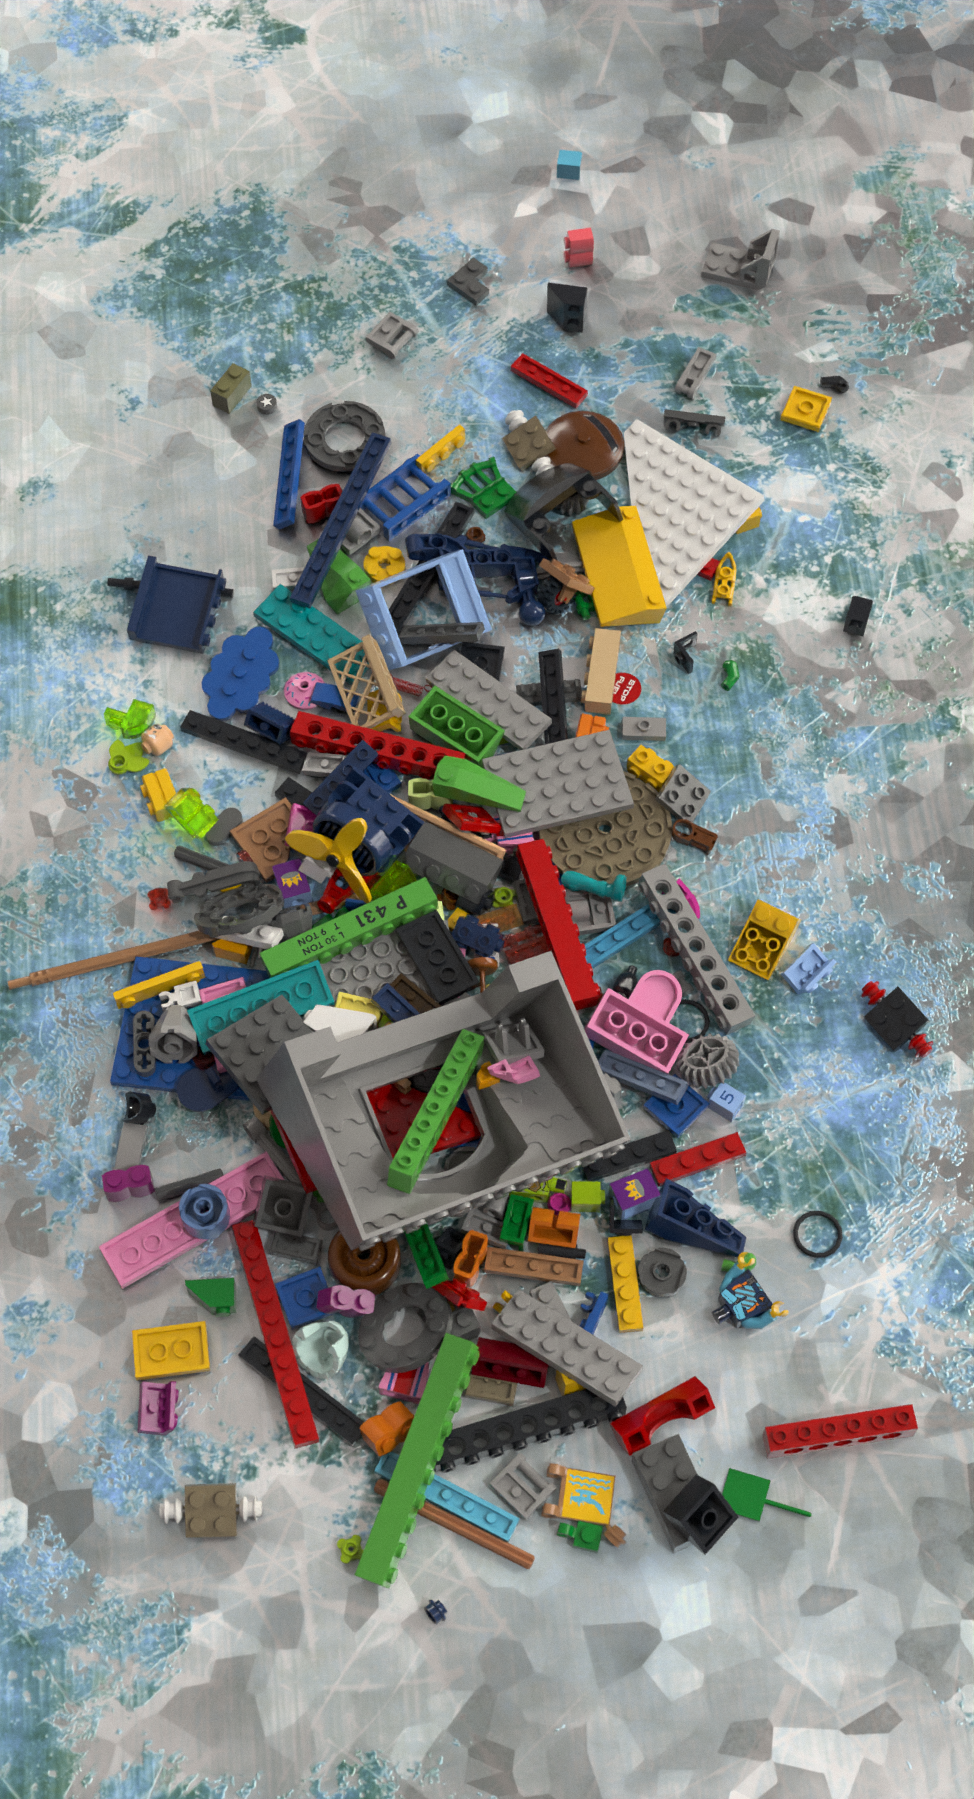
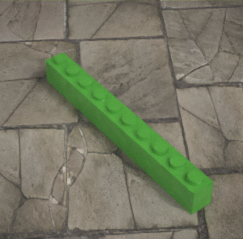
[355,1333,479,1589]

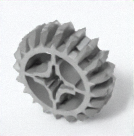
[677,1033,740,1089]

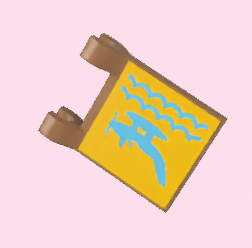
[541,1463,616,1526]

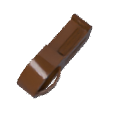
[672,819,718,855]

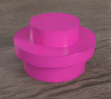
[547,1193,571,1215]

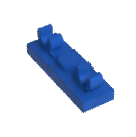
[580,1291,609,1335]

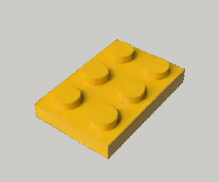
[132,1321,210,1381]

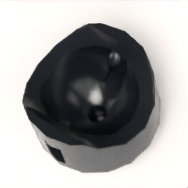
[123,1091,156,1125]

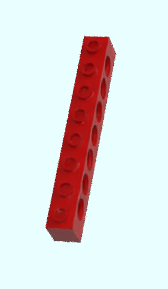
[290,711,466,780]

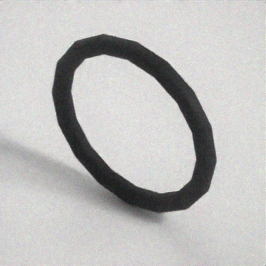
[679,999,710,1043]
[793,1211,843,1258]

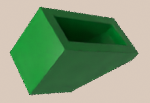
[185,1278,236,1317]

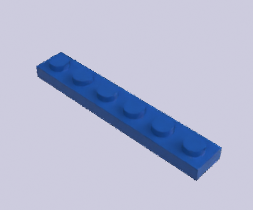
[273,419,305,530]

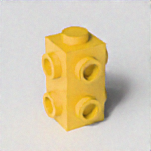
[626,745,674,792]

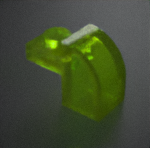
[104,699,156,739]

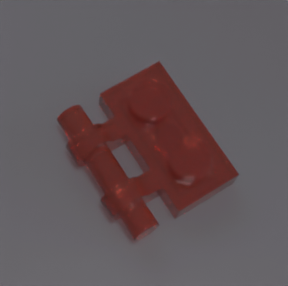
[502,924,549,965]

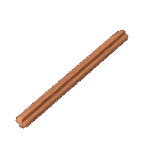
[374,1479,535,1569]

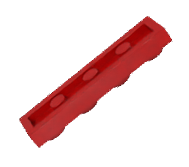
[511,353,588,408]
[650,1132,747,1187]

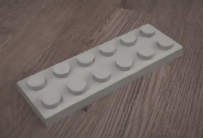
[426,650,552,750]
[491,1289,643,1407]

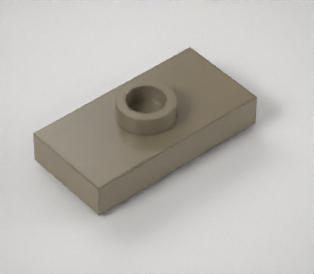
[465,1371,518,1406]

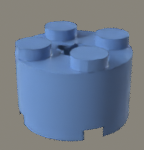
[179,1184,230,1240]

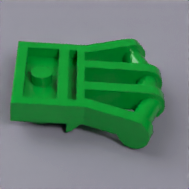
[450,457,516,519]

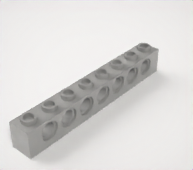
[638,864,755,1035]

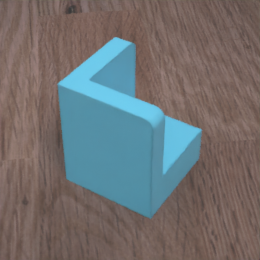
[557,150,582,180]

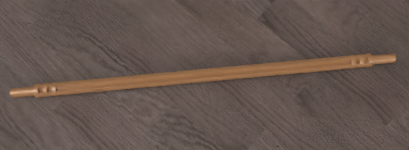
[7,893,360,990]

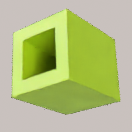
[571,1181,605,1212]

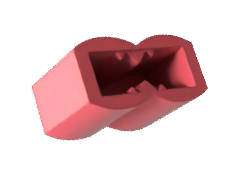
[563,228,594,268]

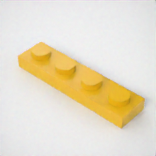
[607,1235,644,1333]

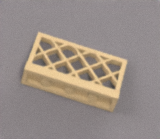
[327,634,406,729]

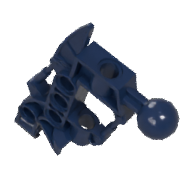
[405,533,546,626]

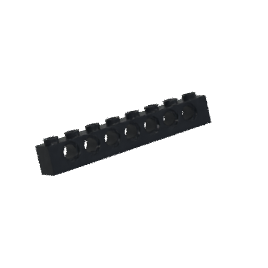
[434,1389,627,1473]

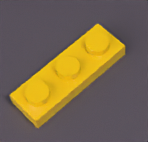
[416,424,465,474]

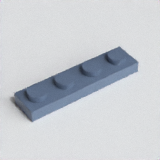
[598,1049,688,1105]

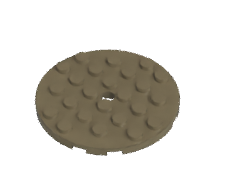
[539,771,672,887]

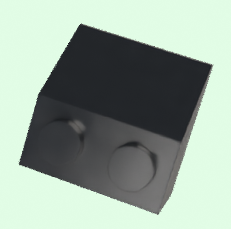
[547,282,588,332]
[662,1474,739,1555]

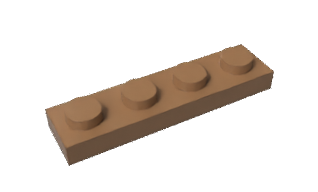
[484,1247,584,1286]

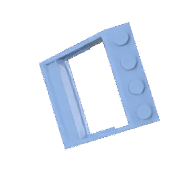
[356,549,492,670]

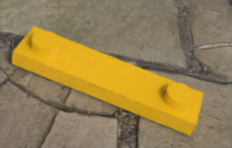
[113,961,205,1010]

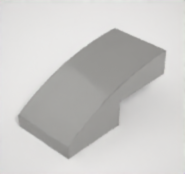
[115,1123,148,1171]

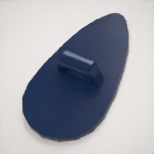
[177,1061,240,1112]

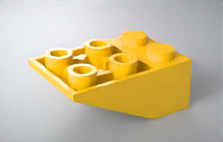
[728,899,801,980]

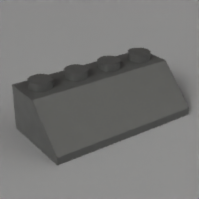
[401,821,504,905]

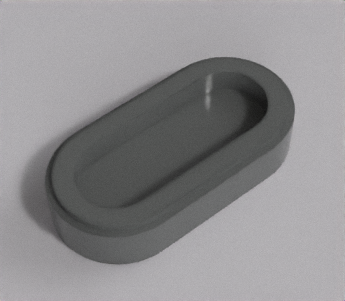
[205,808,243,846]

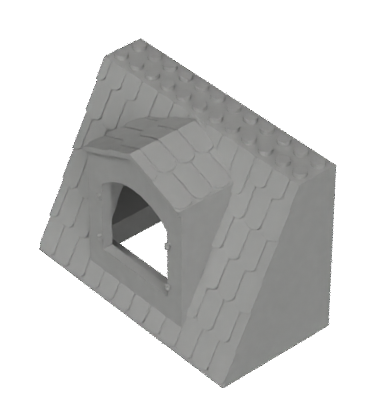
[256,951,631,1251]

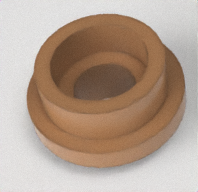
[603,1524,626,1548]

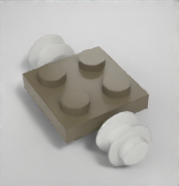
[502,410,556,475]
[160,1483,262,1538]

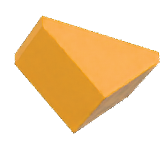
[212,939,253,965]

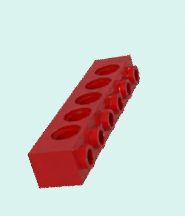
[762,1404,918,1459]

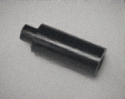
[537,1243,586,1259]

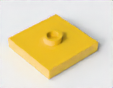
[780,386,832,432]

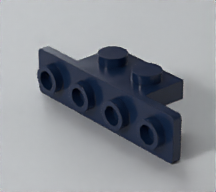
[303,740,378,816]

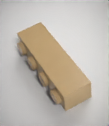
[581,628,621,715]

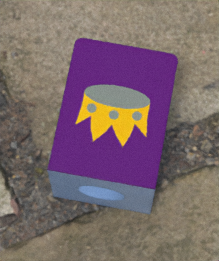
[272,859,312,909]
[608,1169,660,1220]

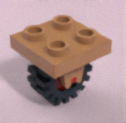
[537,558,595,614]

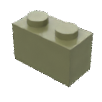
[210,363,252,414]

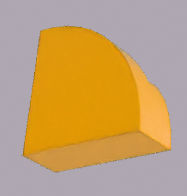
[476,1061,500,1090]

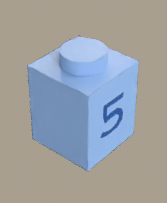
[707,1082,746,1122]

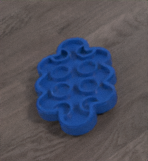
[201,627,280,721]

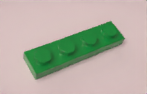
[404,1222,449,1289]

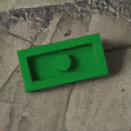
[500,1194,534,1252]

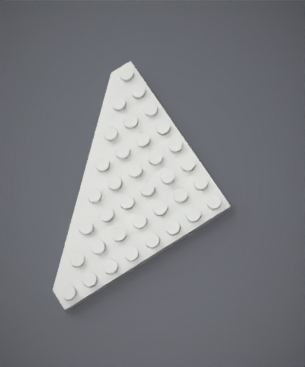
[624,419,765,607]

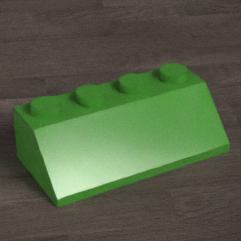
[408,686,505,768]

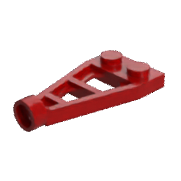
[317,868,380,914]

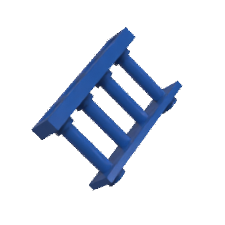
[360,454,451,541]

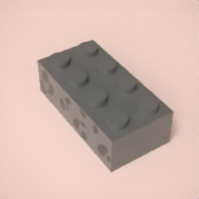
[631,1434,698,1554]

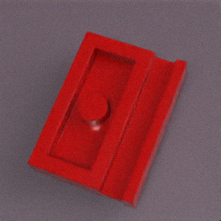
[432,1278,488,1311]

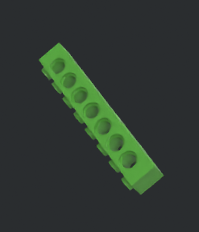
[387,1029,485,1194]

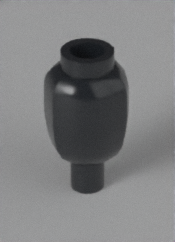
[613,965,638,999]

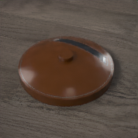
[545,411,624,480]

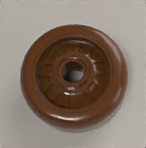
[328,1230,401,1296]

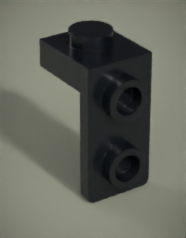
[843,596,873,637]

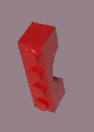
[610,1376,715,1456]

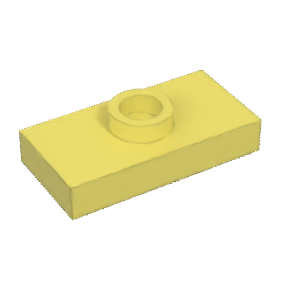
[335,992,382,1026]

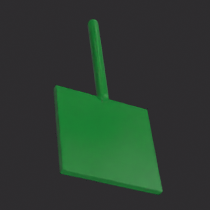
[722,1468,812,1522]

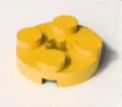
[363,546,406,586]

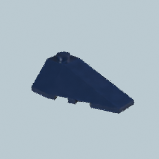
[645,1178,747,1257]

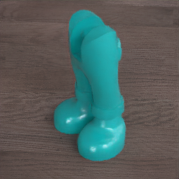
[561,871,627,902]

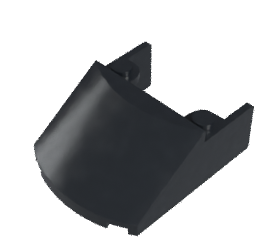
[504,463,624,561]

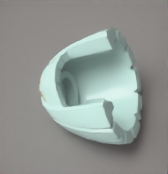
[292,1321,349,1379]

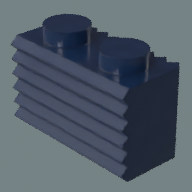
[244,701,295,745]

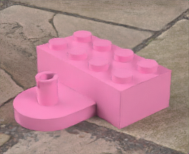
[584,970,689,1074]

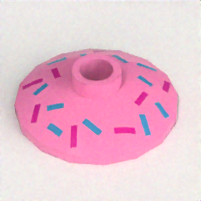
[284,672,325,710]

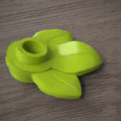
[108,739,149,775]

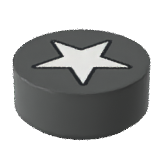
[256,394,277,414]

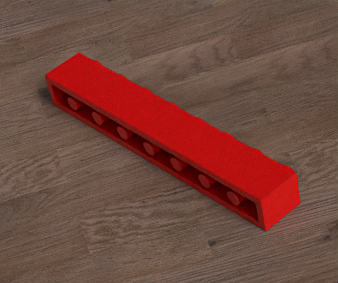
[516,839,600,1011]

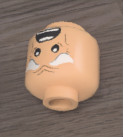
[141,724,174,756]

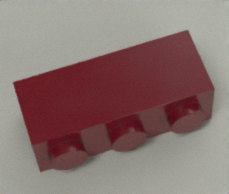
[471,1337,549,1388]

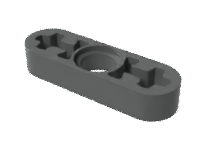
[133,1011,156,1077]

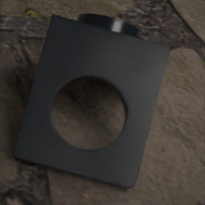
[673,631,698,674]
[609,1198,643,1236]

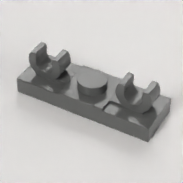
[664,409,725,436]
[516,679,582,706]

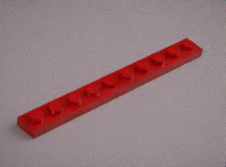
[232,1220,319,1449]

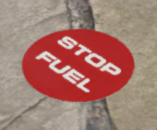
[612,672,641,705]

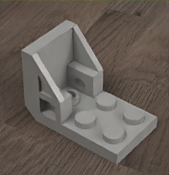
[701,229,780,290]

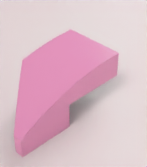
[487,1055,540,1084]

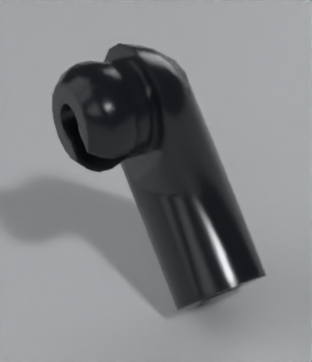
[820,376,849,393]

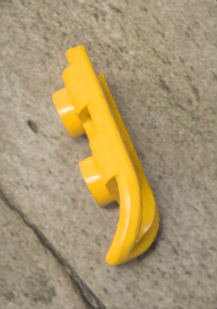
[711,552,736,606]

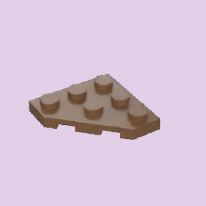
[230,797,292,883]

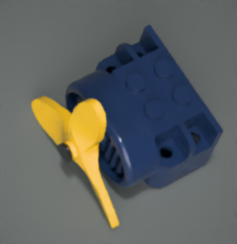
[285,766,425,904]

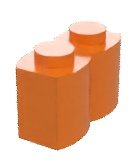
[454,1229,488,1288]
[359,1401,414,1456]

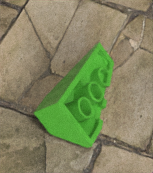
[307,539,371,615]
[432,756,526,812]

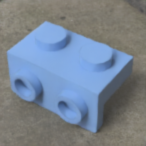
[781,943,836,994]

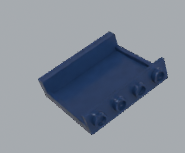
[127,555,226,654]

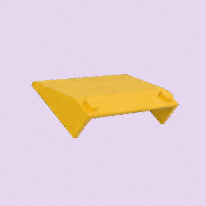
[571,506,667,627]

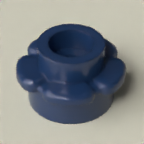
[424,1599,447,1625]

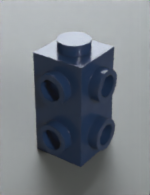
[451,914,505,957]

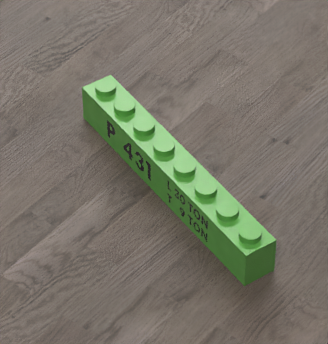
[260,877,438,978]

